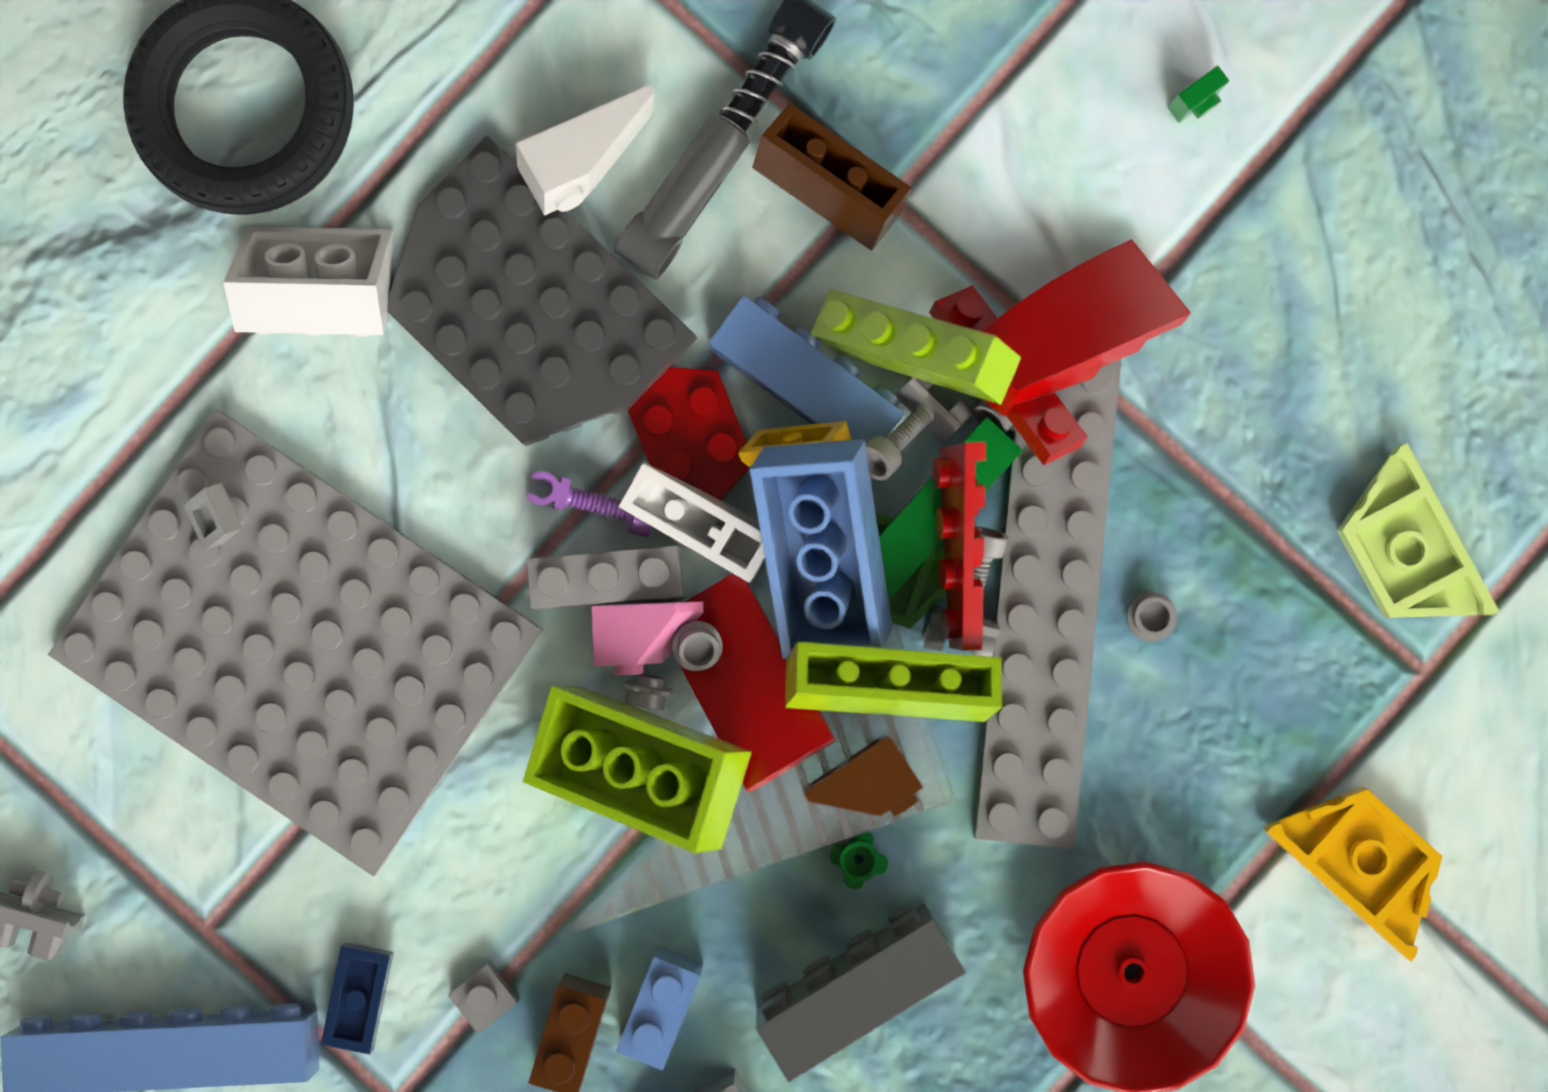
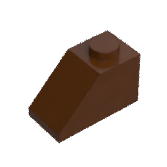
[802,733,924,817]

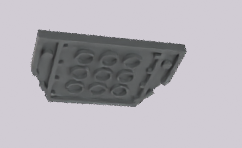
[387,135,698,446]

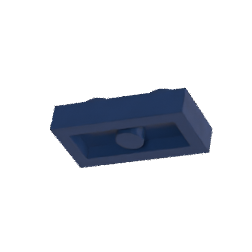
[321,942,394,1055]

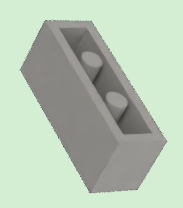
[526,546,685,609]

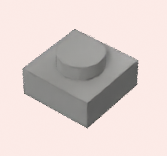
[183,483,243,551]
[447,960,520,1034]

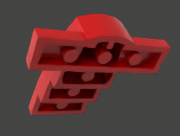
[929,239,1191,466]

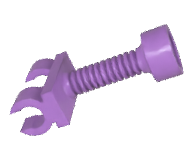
[526,471,652,538]

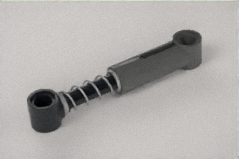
[614,0,836,280]

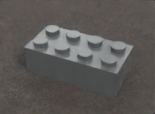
[756,903,966,1083]

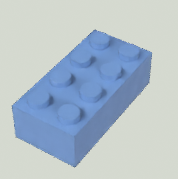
[750,439,893,659]

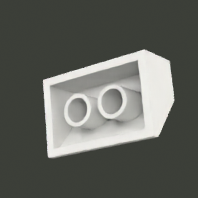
[223,226,394,337]

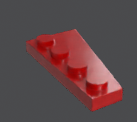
[933,442,986,651]

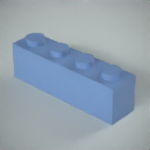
[708,295,904,444]

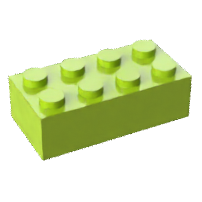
[523,686,752,854]

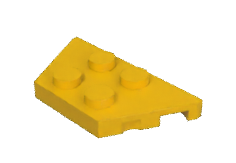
[1262,787,1443,962]

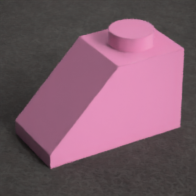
[592,602,703,675]

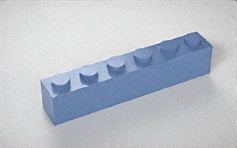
[1,1003,320,1092]

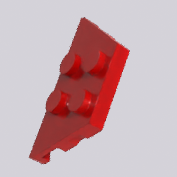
[628,367,750,500]

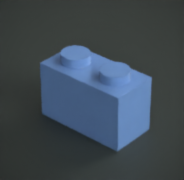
[615,946,703,1071]

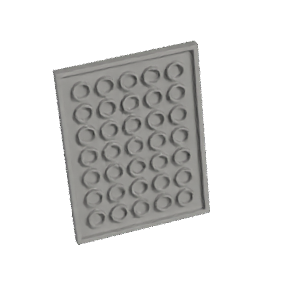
[47,409,544,877]

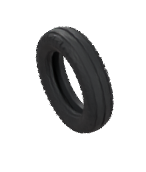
[123,0,354,215]

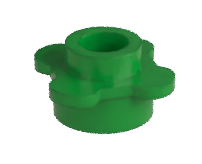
[829,830,888,889]

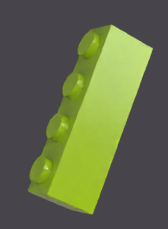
[810,289,1021,405]
[785,642,1002,722]

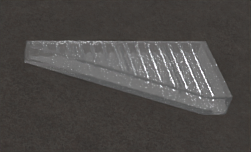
[572,628,957,932]

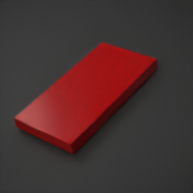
[672,573,837,793]

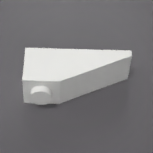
[516,84,655,215]
[619,462,765,583]

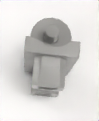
[0,871,85,961]

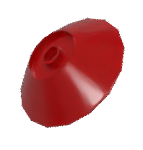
[1023,861,1256,1092]

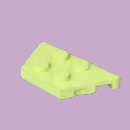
[1337,443,1499,618]

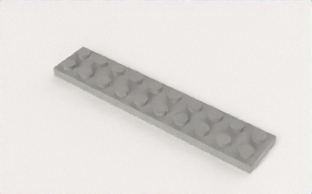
[973,359,1122,849]

